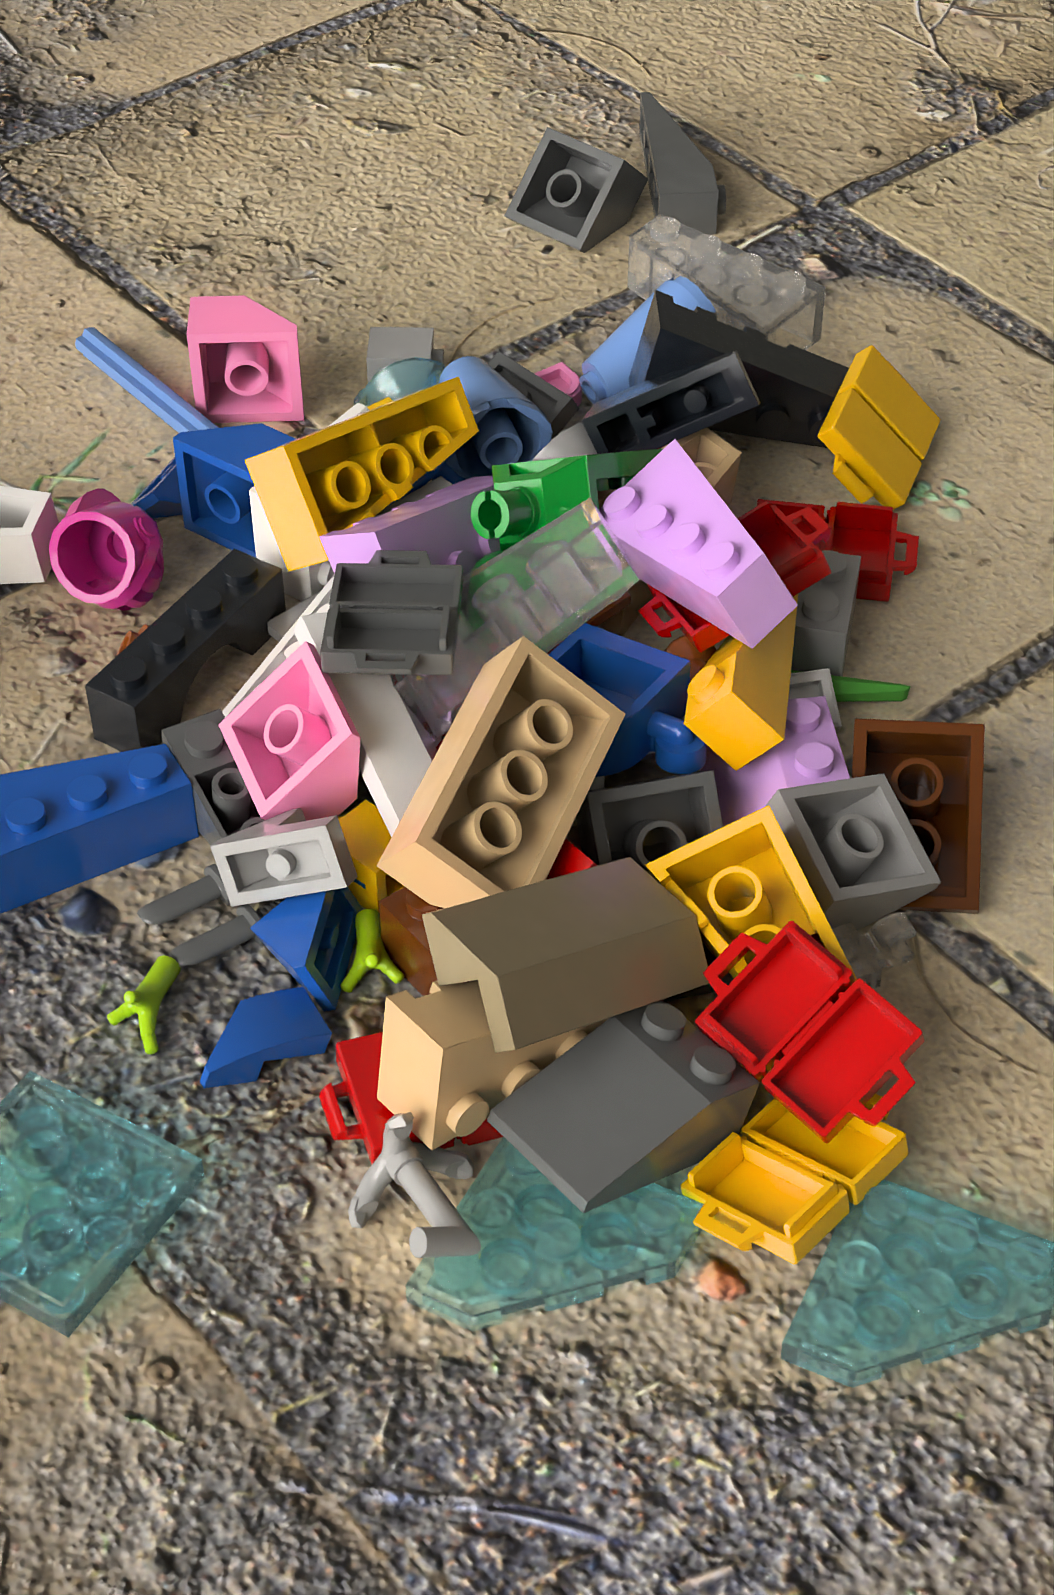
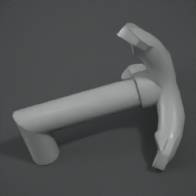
[348,1112,481,1258]

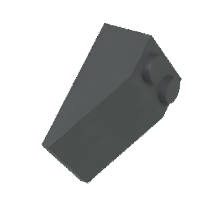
[487,999,760,1213]

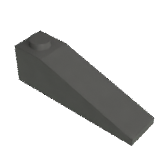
[639,92,726,237]

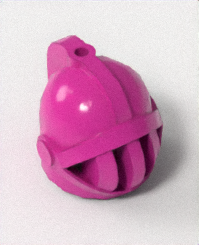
[49,488,164,611]

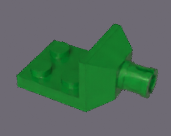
[471,448,664,558]

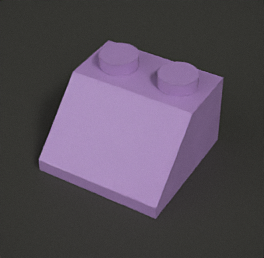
[700,696,850,827]

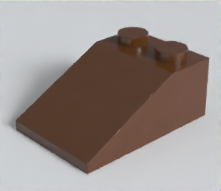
[852,718,985,914]

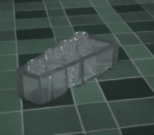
[628,214,826,350]
[390,497,639,741]

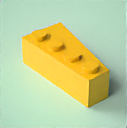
[245,376,479,572]
[645,805,857,981]

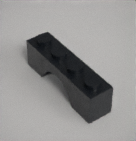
[85,549,286,752]

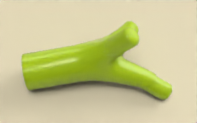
[340,909,404,993]
[107,955,181,1055]

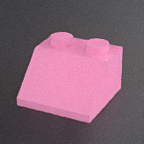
[187,295,304,423]
[218,641,360,821]

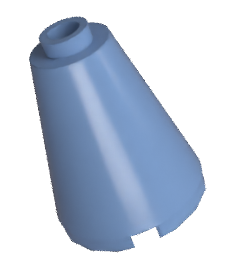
[579,276,716,404]
[439,356,553,479]

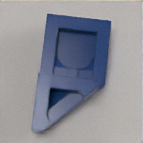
[200,987,332,1088]

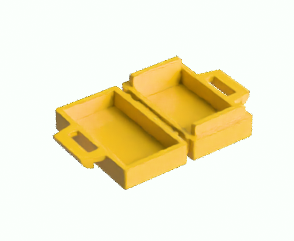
[818,345,941,510]
[680,1094,909,1264]

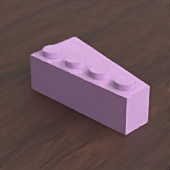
[599,439,798,649]
[319,475,500,601]

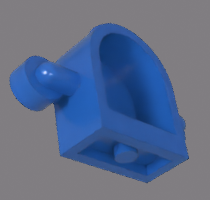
[548,622,707,777]

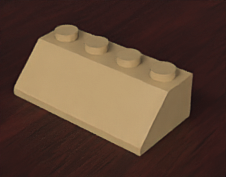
[377,636,625,908]

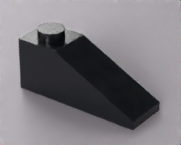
[581,350,760,454]

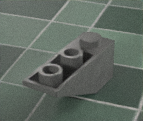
[162,709,265,845]

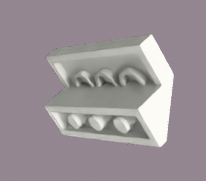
[294,612,442,837]

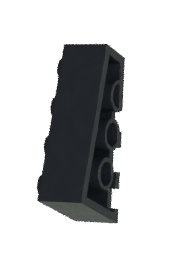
[629,289,849,448]

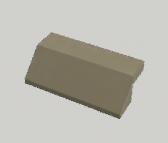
[422,857,709,1053]

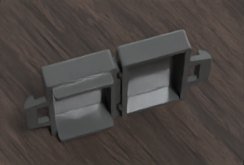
[320,550,463,675]

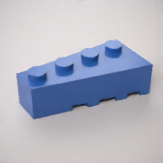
[0,744,199,914]

